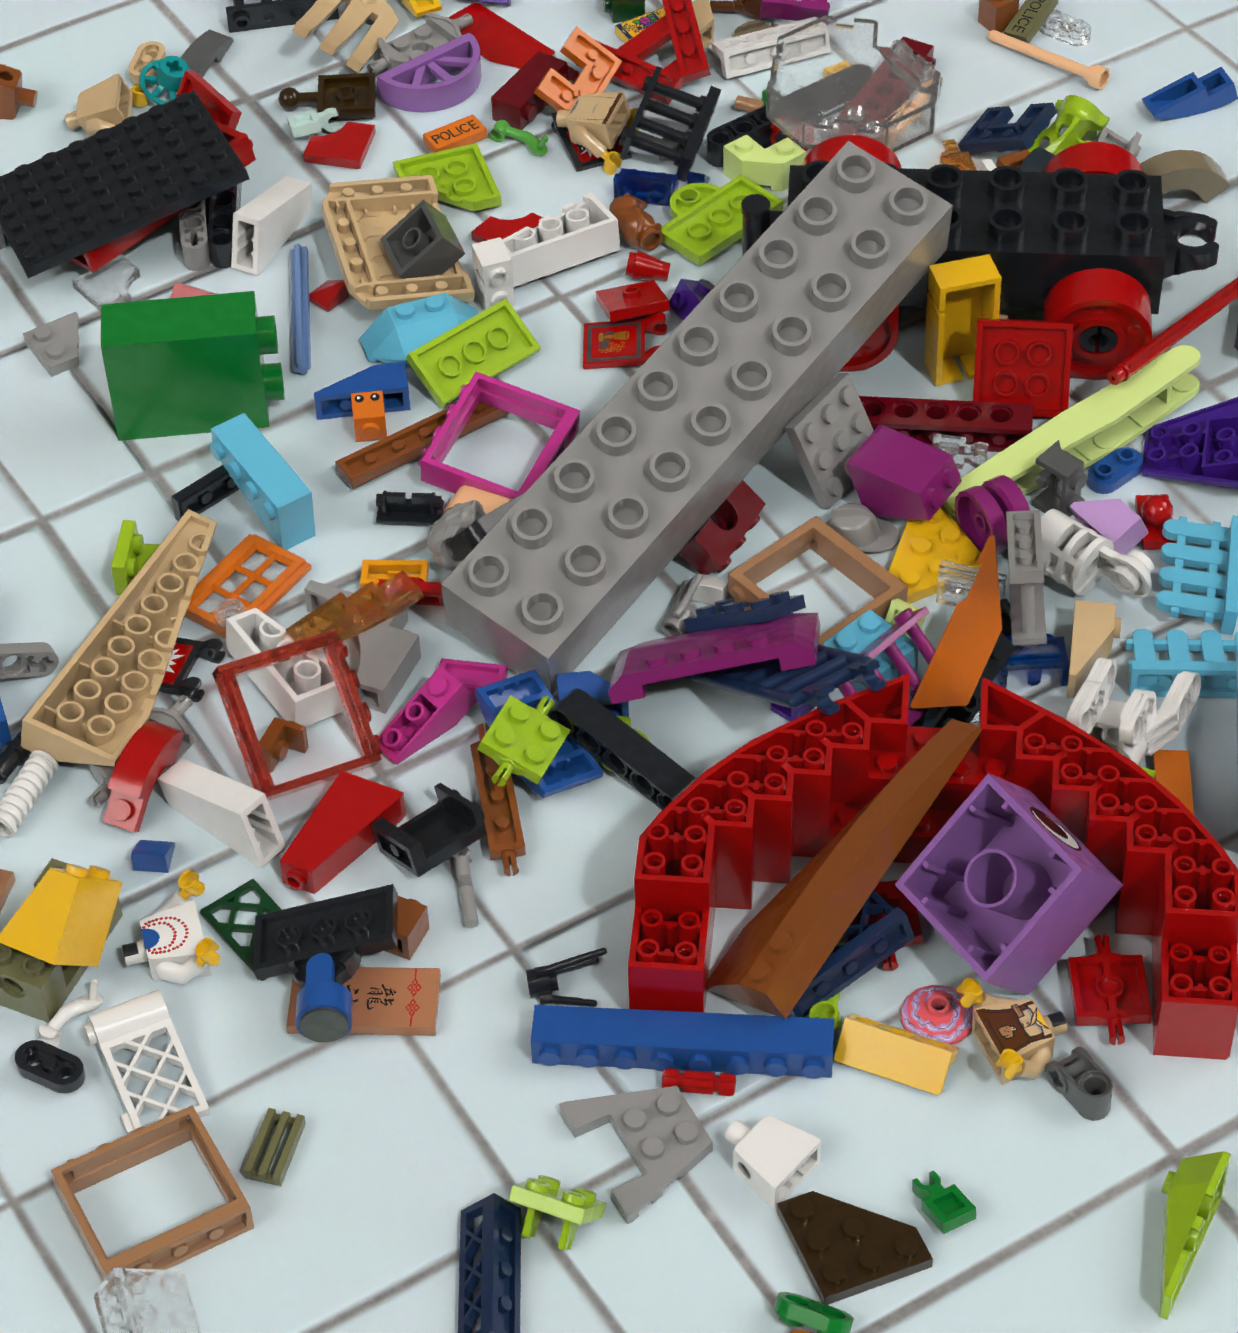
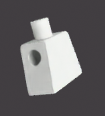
[725,1115,821,1210]

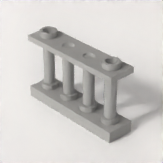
[1006,510,1047,648]

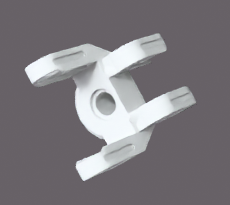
[1066,657,1201,765]

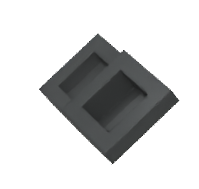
[180,29,234,78]

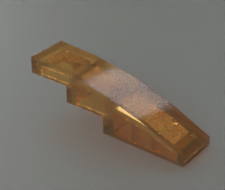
[286,570,424,654]

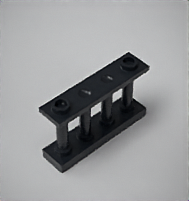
[226,0,339,33]
[618,66,721,182]

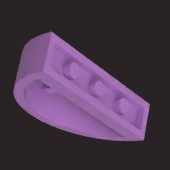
[376,32,482,112]

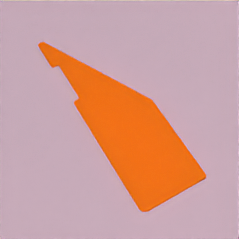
[910,535,1002,709]

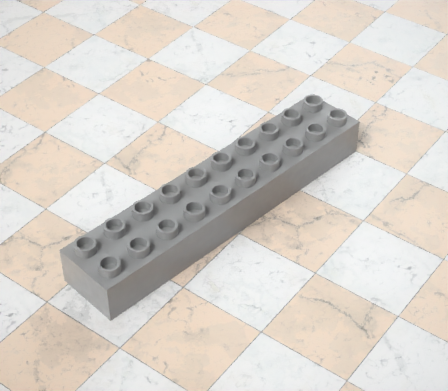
[441,141,953,695]

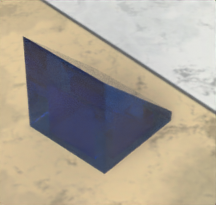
[687,171,710,184]

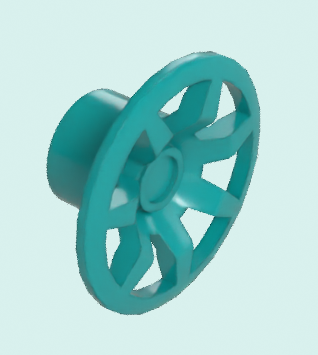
[139,56,191,105]

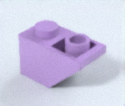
[1069,499,1149,554]

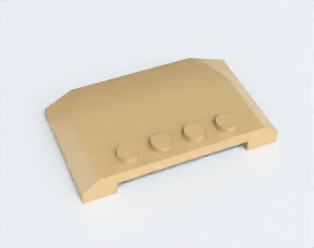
[322,175,475,311]

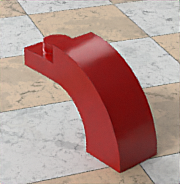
[103,721,185,832]

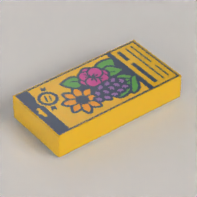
[615,8,666,43]

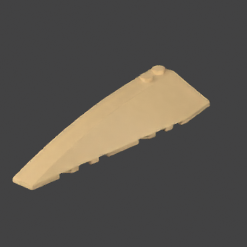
[21,509,217,767]

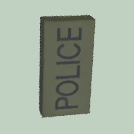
[1003,0,1059,43]

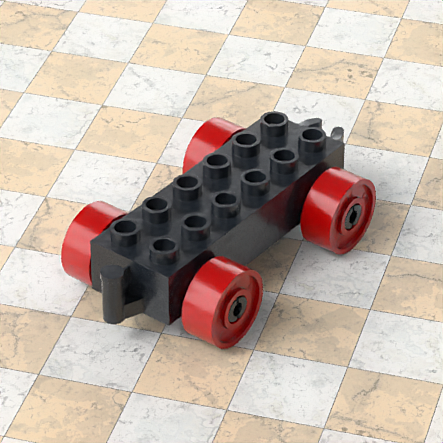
[741,135,1219,380]

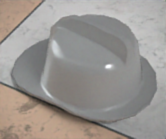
[826,503,900,553]

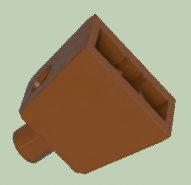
[0,64,38,120]

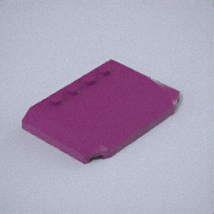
[608,613,821,704]

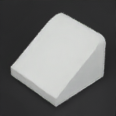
[691,574,728,605]

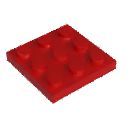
[973,318,1074,418]

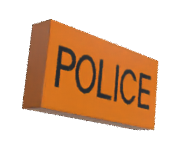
[423,115,488,152]

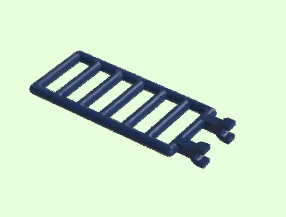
[683,644,886,716]

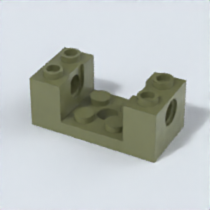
[0,858,123,1023]

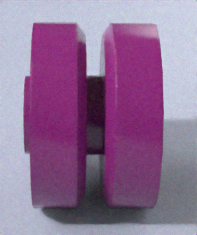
[955,475,1030,555]

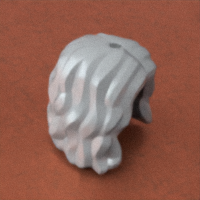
[427,500,486,571]

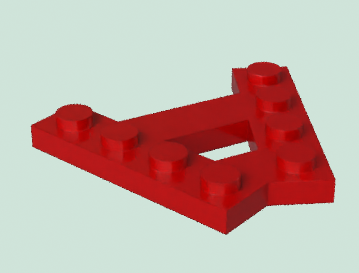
[576,0,711,105]

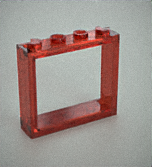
[212,629,383,801]

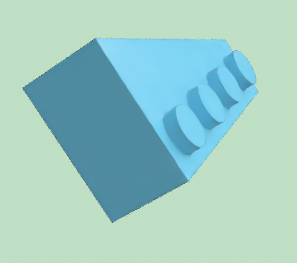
[210,413,316,550]

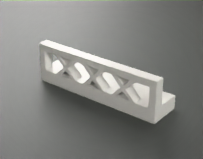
[711,16,831,79]

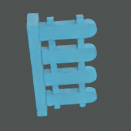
[1155,515,1238,635]
[1126,629,1238,698]

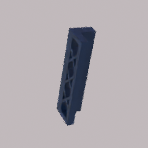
[458,1193,521,1333]

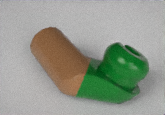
[735,89,777,112]

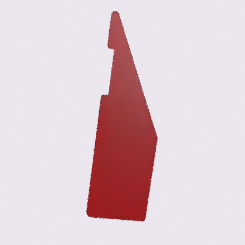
[448,3,579,81]

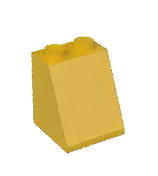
[0,864,123,966]

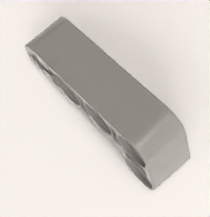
[176,199,211,271]

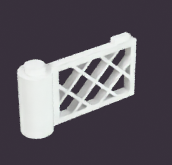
[83,990,210,1135]

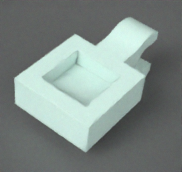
[287,108,341,138]

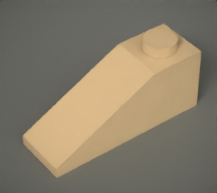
[1067,600,1122,698]

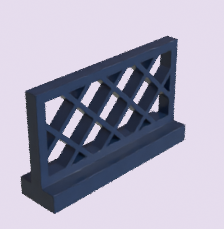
[790,890,915,1017]

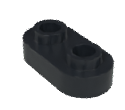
[14,1040,85,1093]

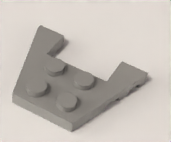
[559,1086,713,1224]

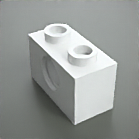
[471,237,515,310]

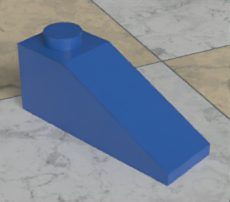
[314,362,411,420]

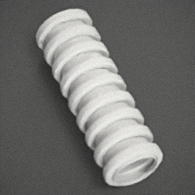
[0,750,58,838]

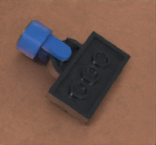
[252,884,398,1042]

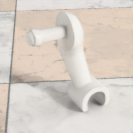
[39,979,104,1048]

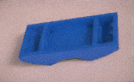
[475,669,604,798]

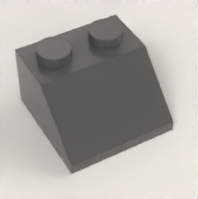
[380,200,465,279]

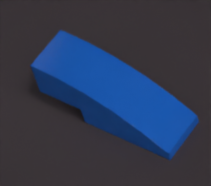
[1142,67,1238,120]

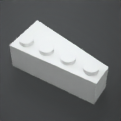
[502,192,620,287]
[226,608,355,727]

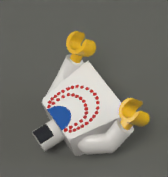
[122,870,220,985]

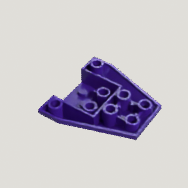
[1141,397,1238,488]

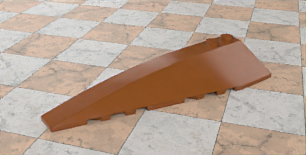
[707,719,982,1019]

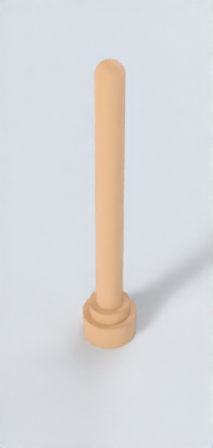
[988,30,1110,90]

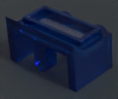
[997,634,1070,689]

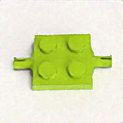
[477,695,571,787]

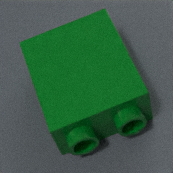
[101,291,285,441]

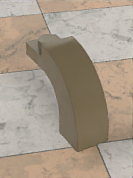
[1140,150,1230,203]

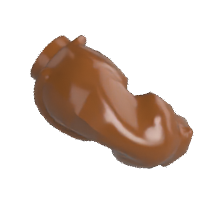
[609,192,663,251]

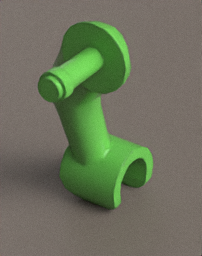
[490,120,548,156]

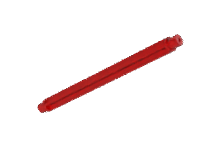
[1107,277,1238,385]

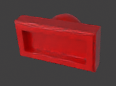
[1135,494,1176,550]

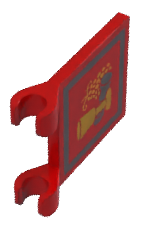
[583,312,667,369]

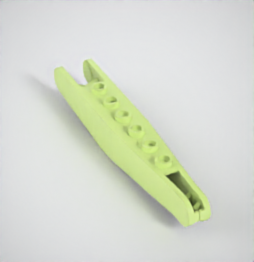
[943,345,1201,523]

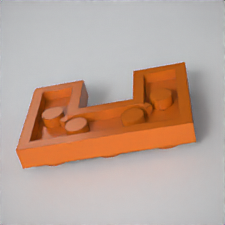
[534,27,622,111]

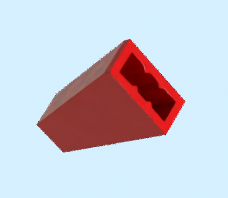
[280,770,406,894]

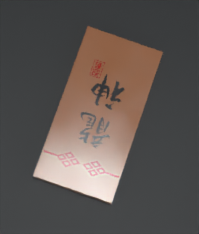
[286,967,441,1036]

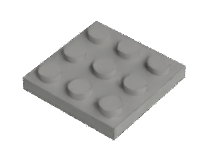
[784,373,874,509]

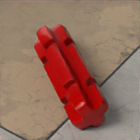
[662,1068,736,1096]

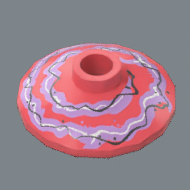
[901,985,973,1045]

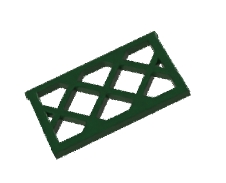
[200,879,282,981]

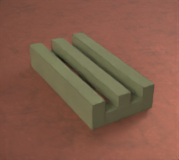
[243,1108,306,1186]

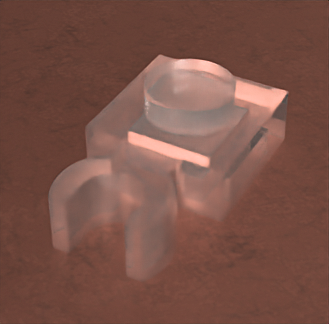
[932,434,989,469]

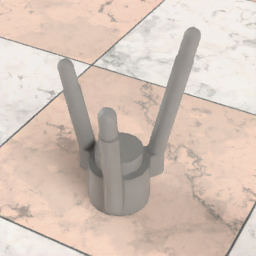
[661,573,703,637]

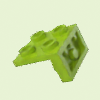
[111,520,160,595]

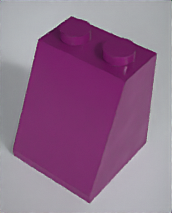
[845,425,962,520]

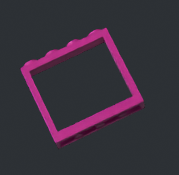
[418,372,580,499]

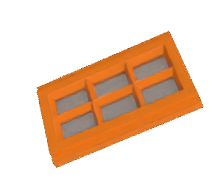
[185,534,312,638]

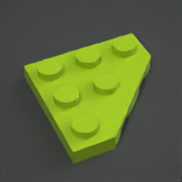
[393,143,502,212]

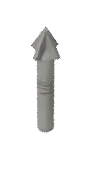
[451,847,479,928]

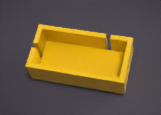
[924,254,1002,386]

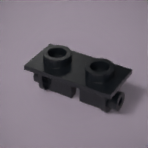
[376,491,444,525]

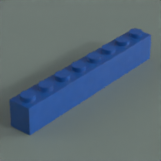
[530,1005,834,1079]

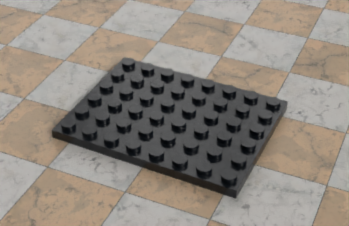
[0,91,250,278]

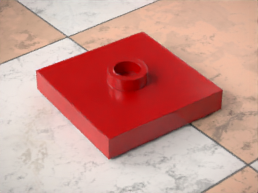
[595,280,670,322]

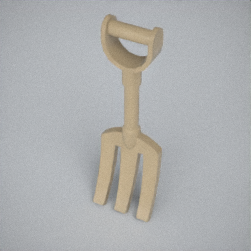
[292,0,398,73]

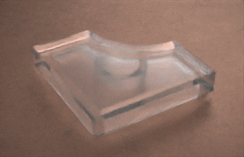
[72,254,140,312]

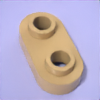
[129,41,166,86]

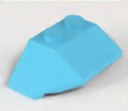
[360,293,479,365]

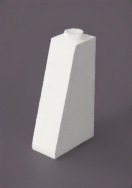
[231,176,312,276]
[157,758,286,868]

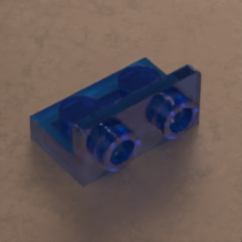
[613,168,679,206]

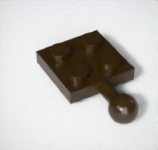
[278,73,376,120]

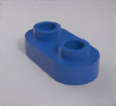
[1087,447,1143,494]

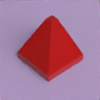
[309,280,349,312]

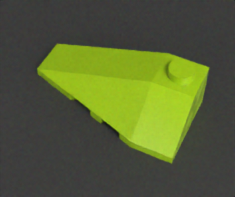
[1160,1151,1231,1320]

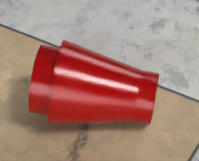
[625,250,671,281]

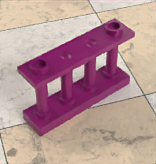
[834,606,936,726]

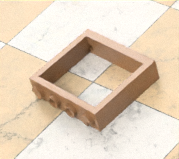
[728,516,908,645]
[51,1105,254,1296]

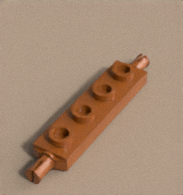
[470,723,526,876]

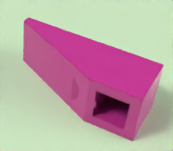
[373,665,477,765]

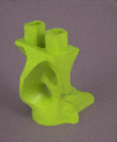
[1027,95,1110,155]

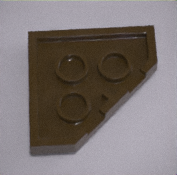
[776,1191,933,1305]

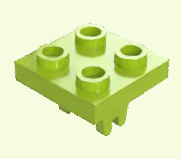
[508,1175,607,1251]

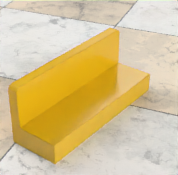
[834,1013,959,1095]

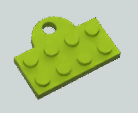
[661,175,783,266]

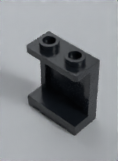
[371,783,487,877]

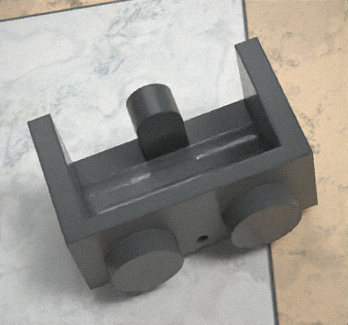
[1031,440,1087,517]

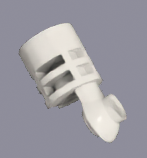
[1040,509,1154,598]

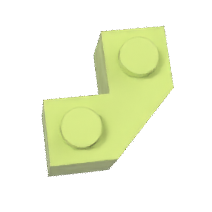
[723,134,806,191]

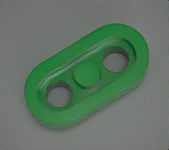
[773,1292,854,1333]

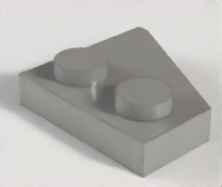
[23,312,80,377]

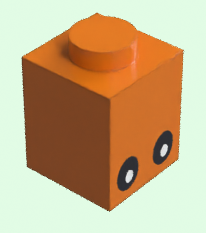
[351,390,387,442]

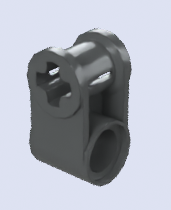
[1045,1046,1113,1121]

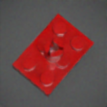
[175,70,242,130]

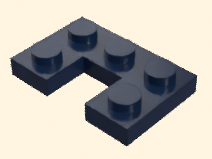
[958,102,1058,154]
[684,591,806,632]

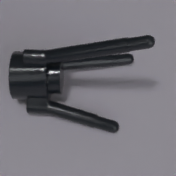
[526,948,607,1007]

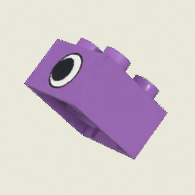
[895,773,1123,995]

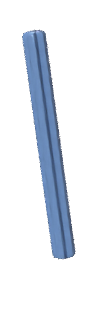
[291,244,311,375]

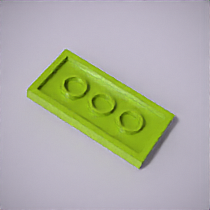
[405,298,541,409]

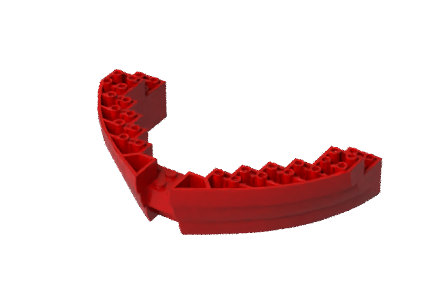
[628,674,1238,1060]

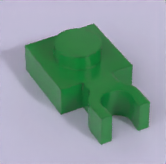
[912,1170,976,1234]

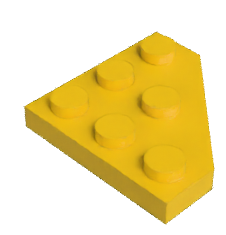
[888,506,982,604]

